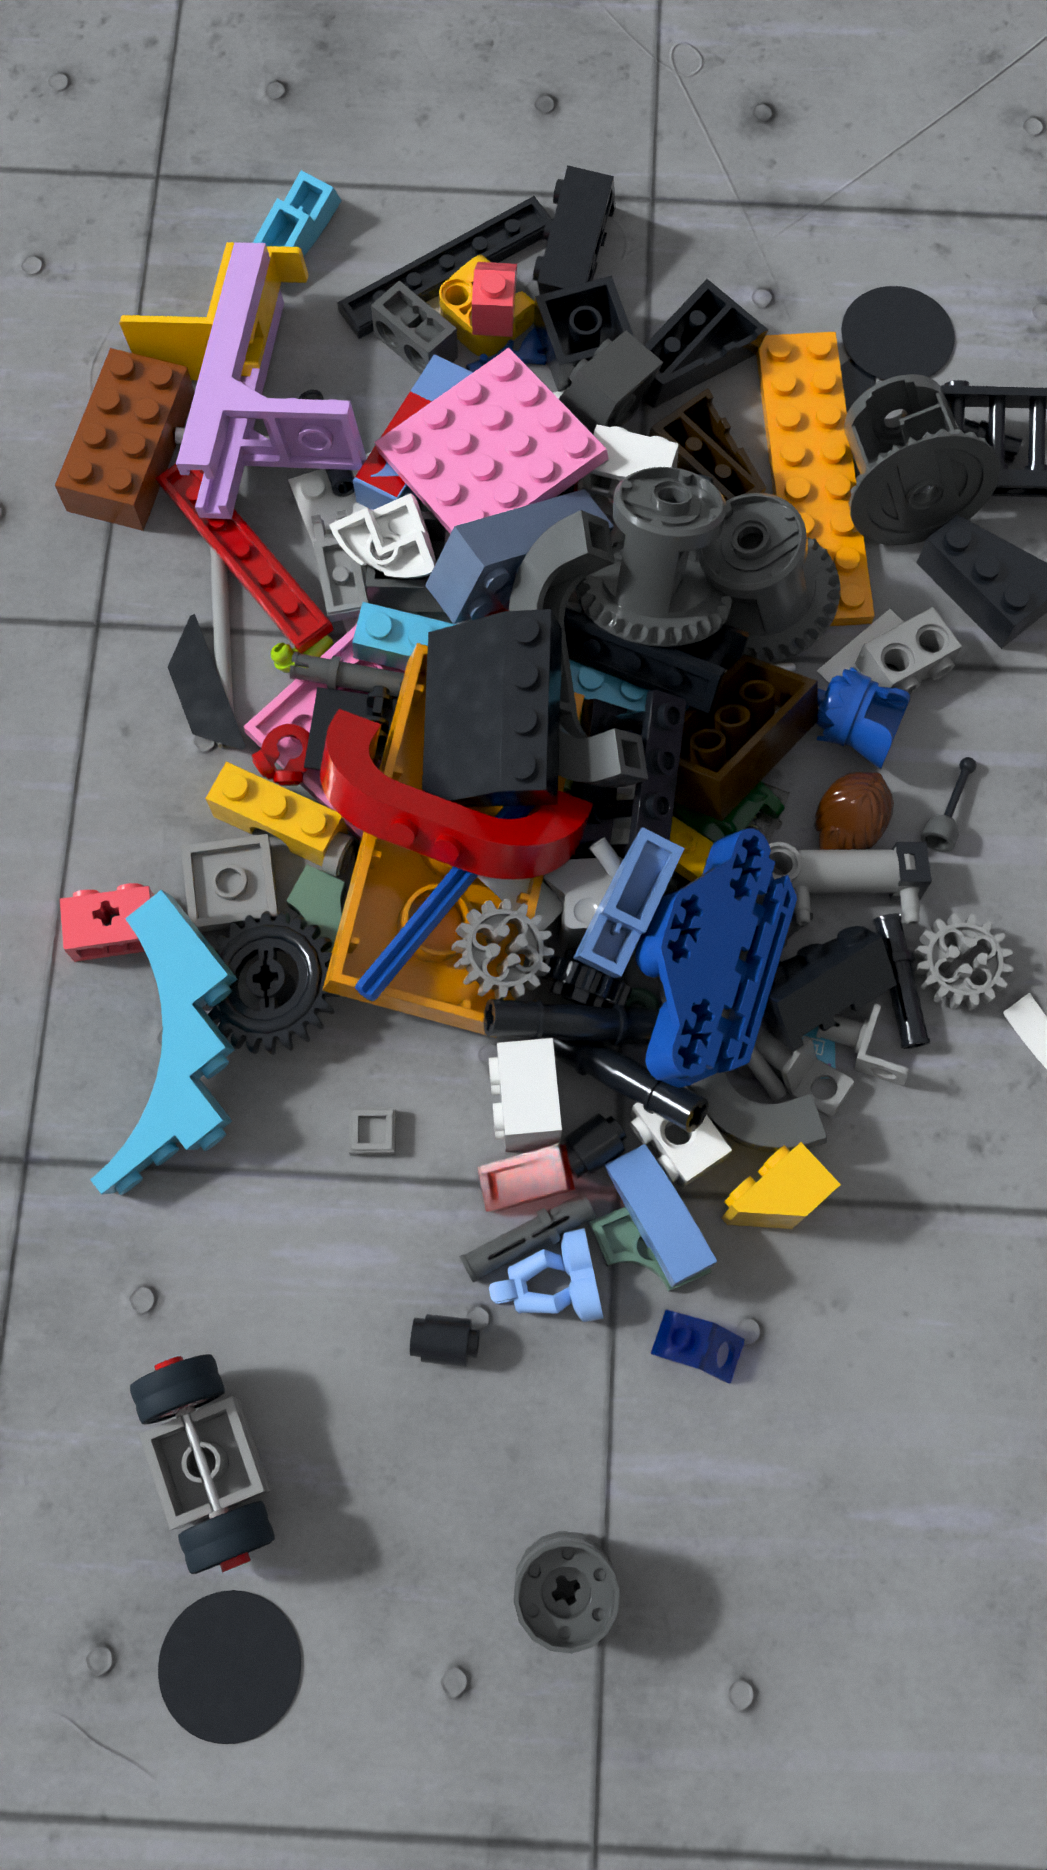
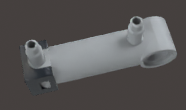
[758,842,932,926]

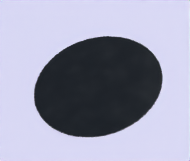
[841,286,955,380]
[158,1590,301,1744]

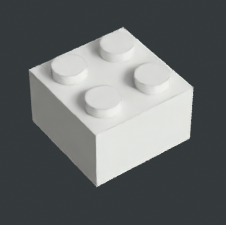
[489,1038,562,1152]

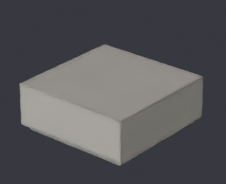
[349,1107,396,1155]

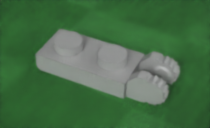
[311,510,368,622]

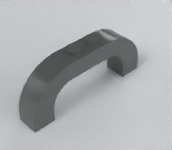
[509,510,648,788]
[657,977,827,1153]

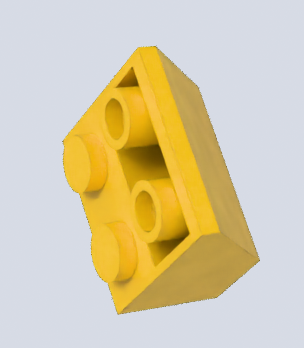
[721,1142,841,1229]

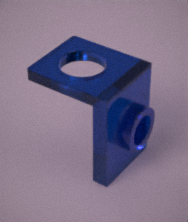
[651,1310,745,1384]

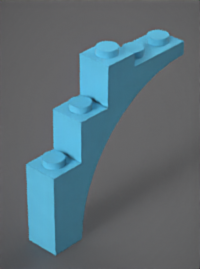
[90,890,237,1195]

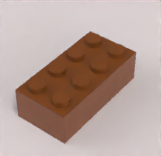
[55,348,195,531]

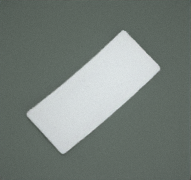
[1003,993,1047,1069]

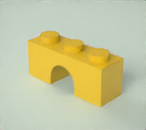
[205,762,348,866]

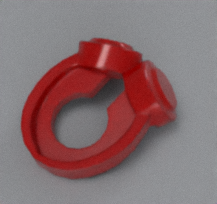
[251,724,310,786]

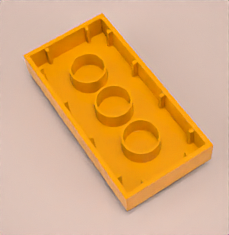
[322,643,585,1038]

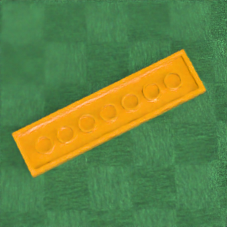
[756,331,875,626]

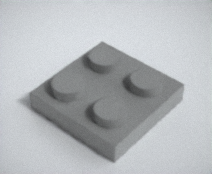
[181,834,279,932]

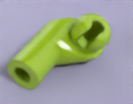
[270,635,334,673]

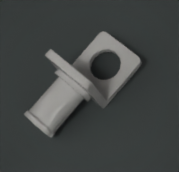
[816,1004,909,1086]
[755,1030,854,1117]

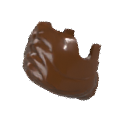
[814,772,894,850]

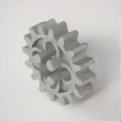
[451,898,554,1000]
[913,913,1014,1010]

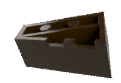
[648,388,766,501]

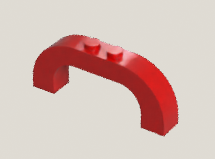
[320,709,593,880]

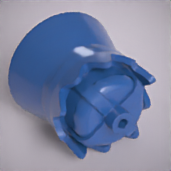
[816,667,910,770]

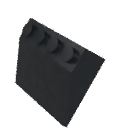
[422,609,562,807]

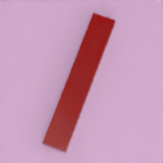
[155,463,334,654]

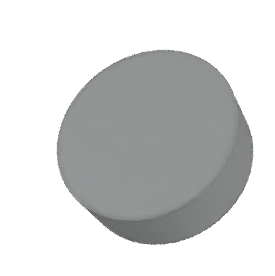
[322,832,356,877]

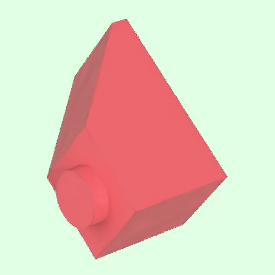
[472,262,517,337]

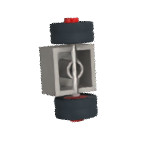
[130,1354,275,1574]

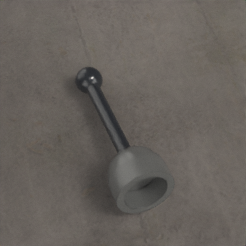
[921,757,977,852]

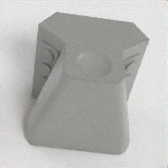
[544,857,639,953]

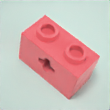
[60,883,154,962]

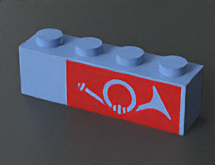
[353,354,473,510]

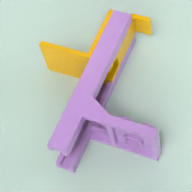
[119,242,366,519]

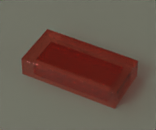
[477,1143,575,1213]

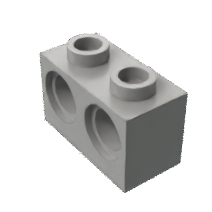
[855,607,962,694]

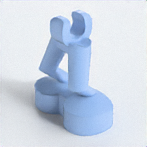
[489,1228,604,1322]

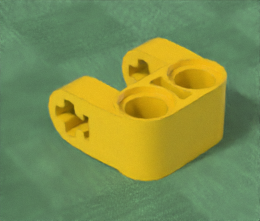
[439,255,535,356]

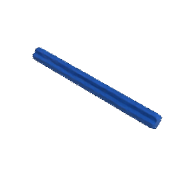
[355,805,536,1002]

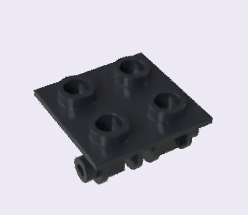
[304,686,398,771]

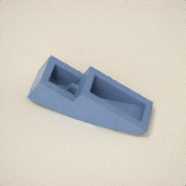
[573,827,685,978]
[604,1144,717,1288]

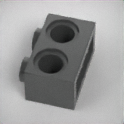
[371,281,458,374]

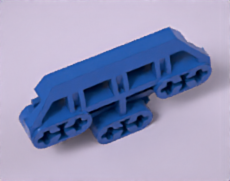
[635,828,797,1088]

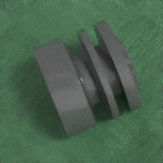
[514,1531,620,1654]

